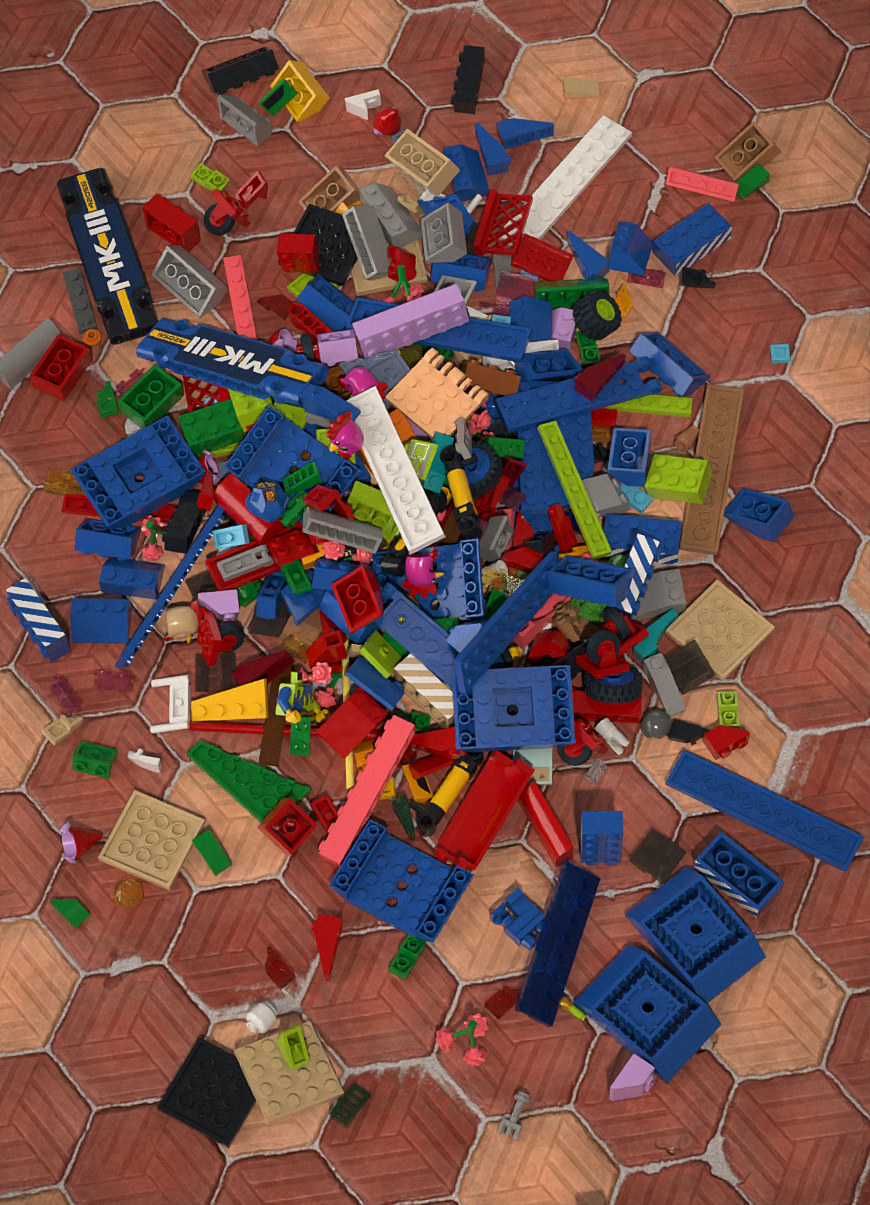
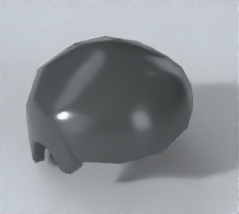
[640,709,672,739]

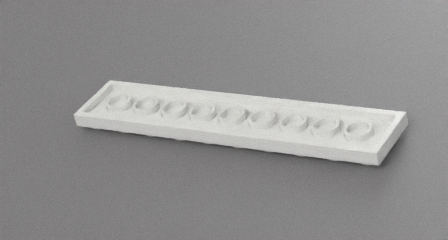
[498,115,632,248]
[346,386,445,554]

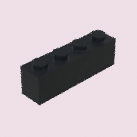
[451,45,485,114]
[162,490,207,554]

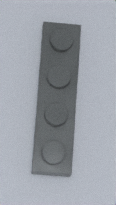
[63,268,97,335]

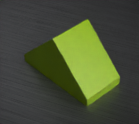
[277,1025,310,1070]

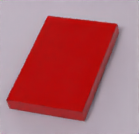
[510,233,574,282]

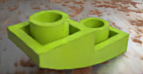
[190,163,230,192]
[717,691,740,729]

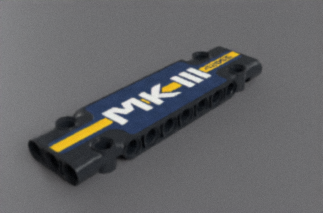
[57,168,159,345]

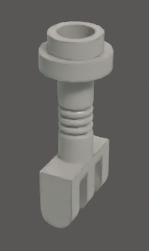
[497,1091,530,1140]

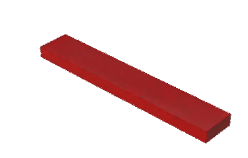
[62,494,176,524]

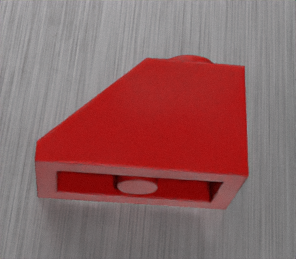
[501,546,543,576]

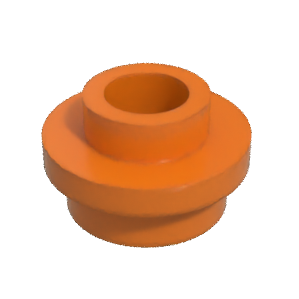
[83,329,101,347]

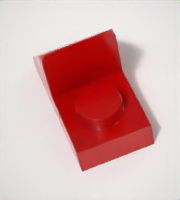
[234,170,268,209]

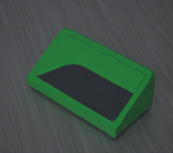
[258,79,297,116]

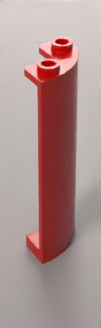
[432,750,535,871]

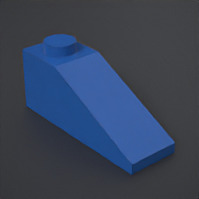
[497,118,554,149]
[475,123,511,176]
[567,231,610,280]
[299,383,361,421]
[256,571,287,620]

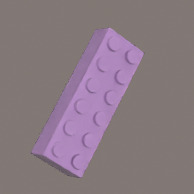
[352,284,469,359]

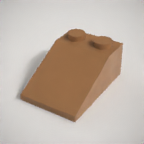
[714,121,781,182]
[298,165,360,212]
[278,608,323,653]

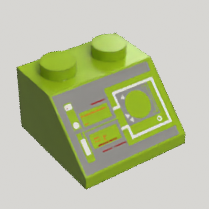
[403,439,438,482]

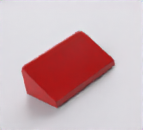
[409,755,454,780]

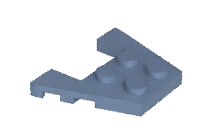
[339,349,411,410]

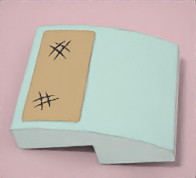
[513,748,553,785]

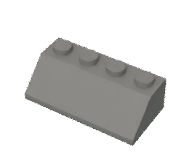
[359,182,423,248]
[151,245,228,318]

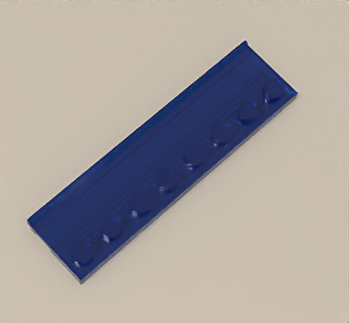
[515,860,601,1027]

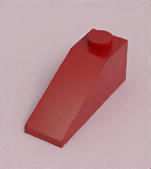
[409,726,467,759]
[311,914,343,982]

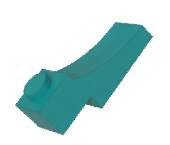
[421,431,454,493]
[633,609,678,665]

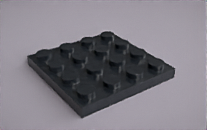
[278,204,358,287]
[157,1037,257,1149]

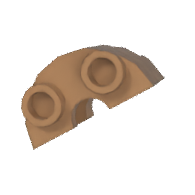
[553,601,580,642]

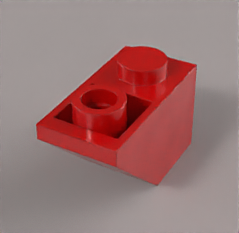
[305,630,348,669]
[703,725,750,760]

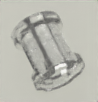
[583,759,608,786]

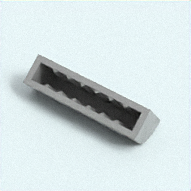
[342,206,391,280]
[0,318,61,390]
[303,507,382,554]

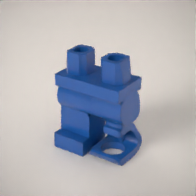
[490,887,551,950]

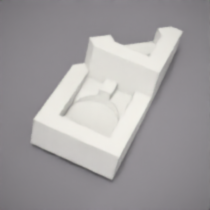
[127,748,162,773]

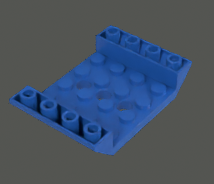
[224,405,361,524]
[372,538,485,622]
[329,820,474,943]

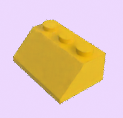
[270,60,330,122]

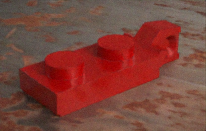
[548,504,579,554]

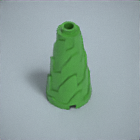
[571,554,628,624]

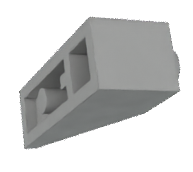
[643,653,686,717]

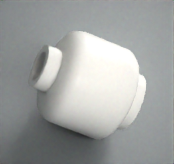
[246,1003,277,1034]

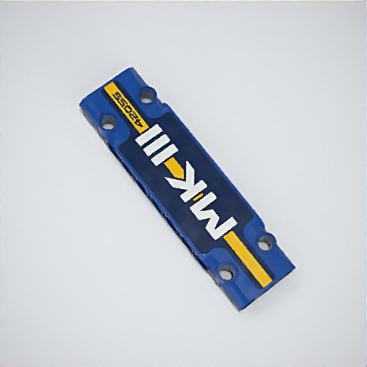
[136,318,329,407]

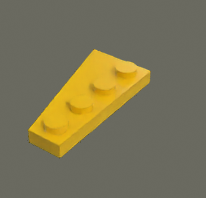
[191,679,269,721]

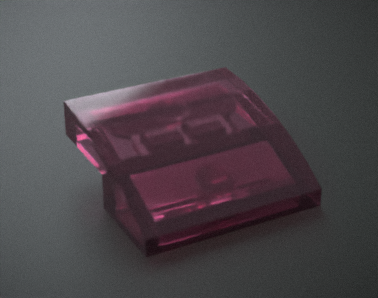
[495,270,536,307]

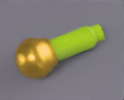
[558,997,587,1021]

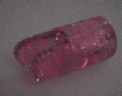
[480,302,510,317]

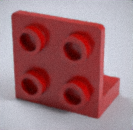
[302,484,355,520]

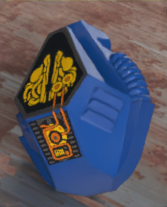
[246,479,290,523]

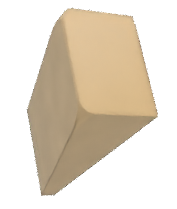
[563,77,599,99]

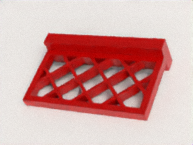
[473,189,533,257]
[182,375,233,413]

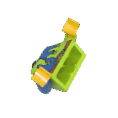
[276,672,331,723]

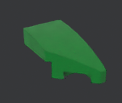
[96,380,119,418]
[49,900,90,929]

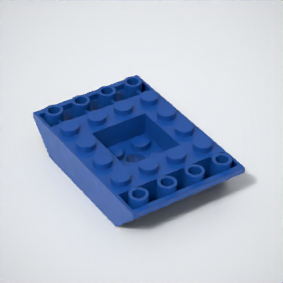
[70,415,206,529]
[451,665,575,752]
[625,867,766,1004]
[574,945,721,1084]

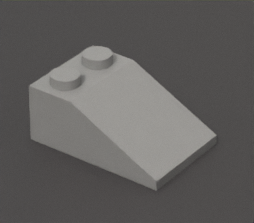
[628,569,686,620]

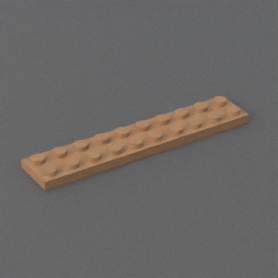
[680,384,744,556]

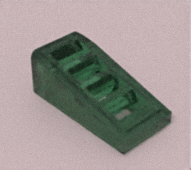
[392,795,415,841]
[329,1083,371,1129]

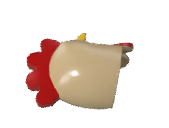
[163,600,206,643]

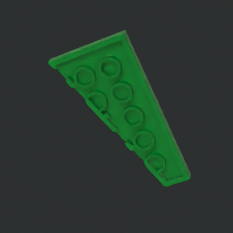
[186,740,311,823]

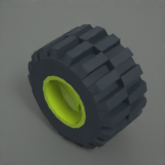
[573,290,622,341]

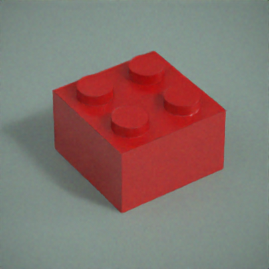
[276,234,321,273]
[257,798,318,855]

